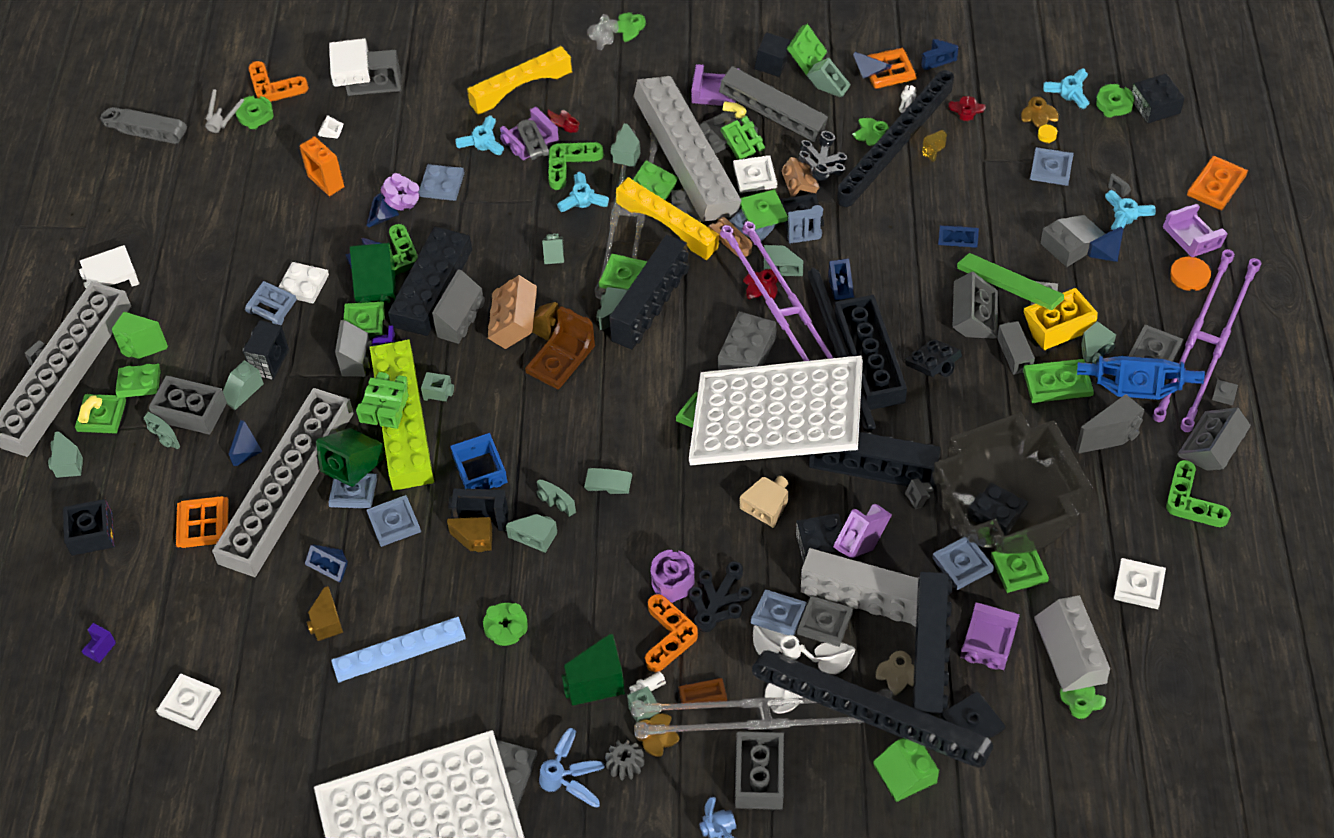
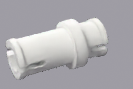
[899,86,916,113]
[630,671,666,693]

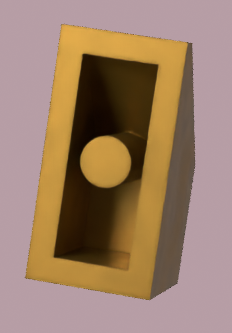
[532,302,559,341]
[447,517,492,552]
[307,586,343,641]

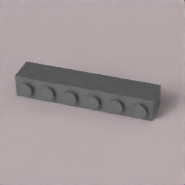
[719,66,828,142]

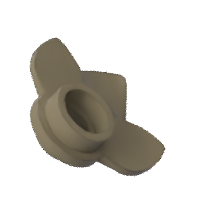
[876,651,914,695]

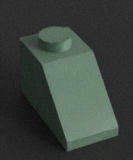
[807,58,850,97]
[764,245,803,276]
[223,360,264,410]
[506,514,557,553]

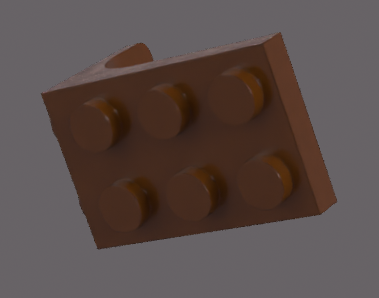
[525,306,595,390]

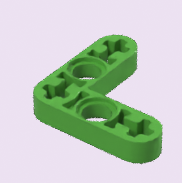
[549,142,603,190]
[389,224,418,275]
[1166,460,1230,527]

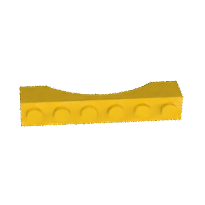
[467,46,572,115]
[616,177,719,260]

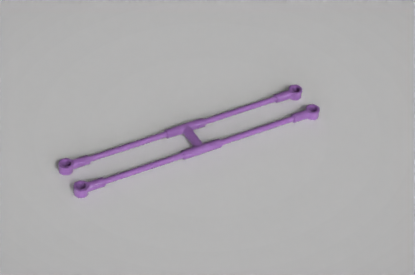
[720,221,833,361]
[1153,250,1261,432]

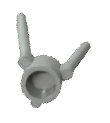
[205,89,244,133]

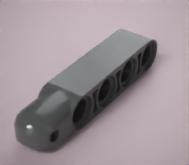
[100,107,187,144]

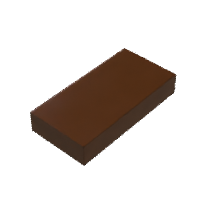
[678,678,727,710]

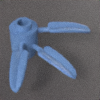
[539,728,605,807]
[699,797,736,838]

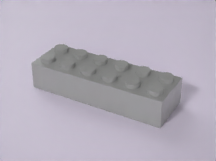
[801,548,918,627]

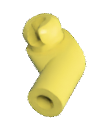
[723,101,746,119]
[78,396,102,423]

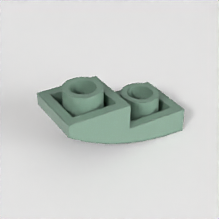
[144,412,180,449]
[584,468,632,494]
[536,479,576,517]

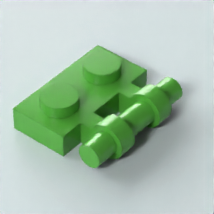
[720,116,765,160]

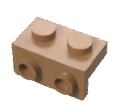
[782,157,819,197]

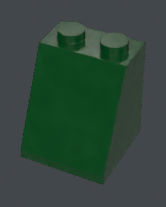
[350,243,396,305]
[316,428,384,487]
[562,634,625,706]

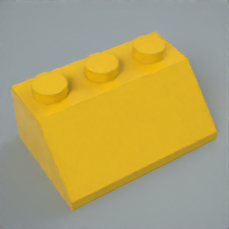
[1024,288,1098,350]

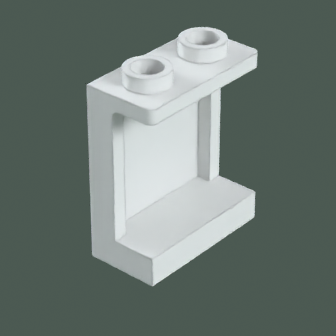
[329,39,370,86]
[79,245,139,288]

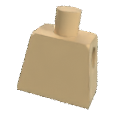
[740,476,788,528]

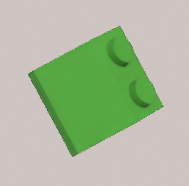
[111,312,168,359]
[873,738,939,802]

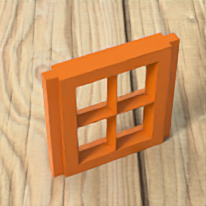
[868,48,916,89]
[176,496,229,548]

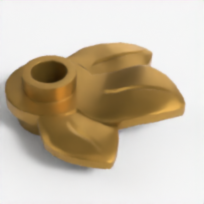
[1021,97,1058,128]
[634,714,679,757]

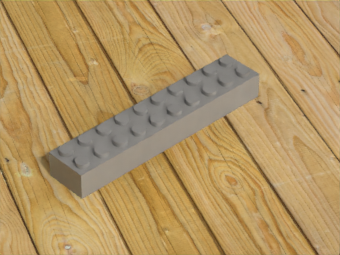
[634,76,741,222]
[0,281,131,457]
[212,388,354,577]

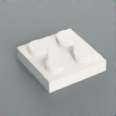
[733,156,777,193]
[278,262,329,304]
[1114,558,1166,609]
[157,674,220,730]

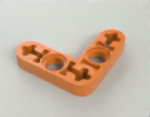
[249,61,308,102]
[645,594,698,672]

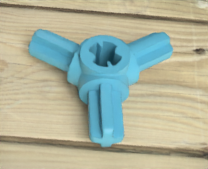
[1043,69,1089,109]
[455,116,504,155]
[557,172,609,212]
[1105,190,1156,230]

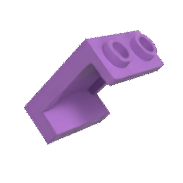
[692,65,738,106]
[500,107,559,160]
[1163,204,1228,257]
[833,504,892,559]
[960,602,1019,670]

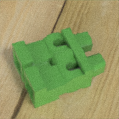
[356,372,409,429]

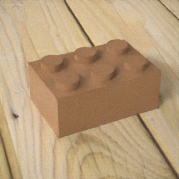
[488,275,537,349]

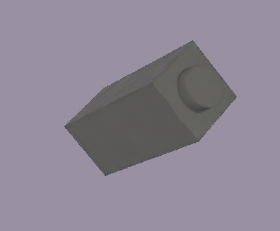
[997,321,1035,375]

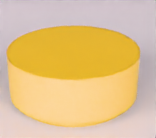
[1038,125,1057,143]

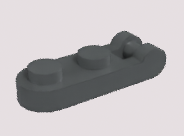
[518,120,549,160]

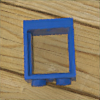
[450,433,508,489]

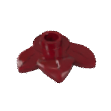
[949,96,985,121]
[547,109,579,133]
[743,269,778,300]

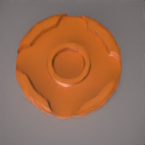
[1170,257,1211,291]

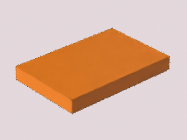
[1187,155,1248,211]

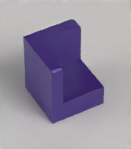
[372,325,396,346]
[82,623,116,663]

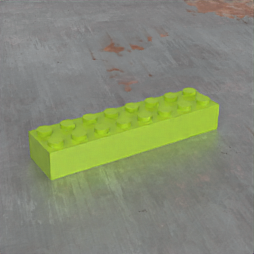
[370,340,434,491]

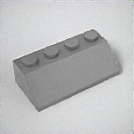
[1035,595,1110,692]

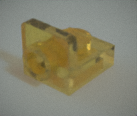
[922,130,947,162]

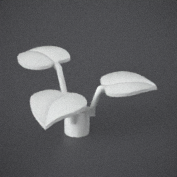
[753,625,855,713]

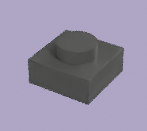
[1212,380,1238,405]

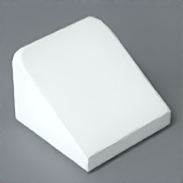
[318,115,344,138]

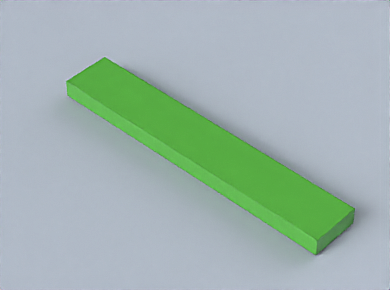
[957,253,1064,311]

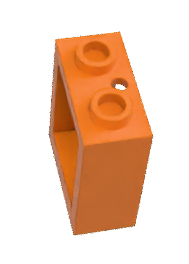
[300,136,344,196]

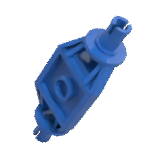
[1077,356,1205,400]

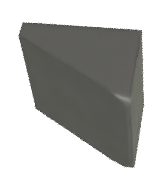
[1108,173,1131,197]

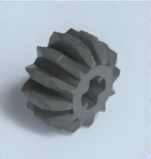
[605,739,644,780]

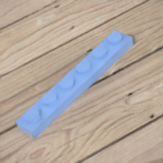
[331,617,466,682]

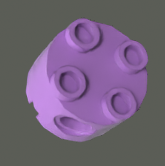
[651,550,695,602]

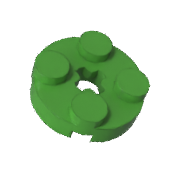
[1096,84,1134,117]
[236,96,273,129]
[483,603,528,646]

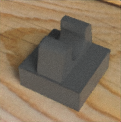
[25,340,46,366]
[905,478,933,509]

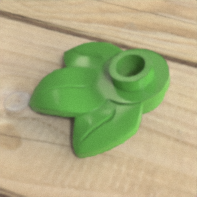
[611,13,645,42]
[853,118,889,145]
[1060,686,1106,719]

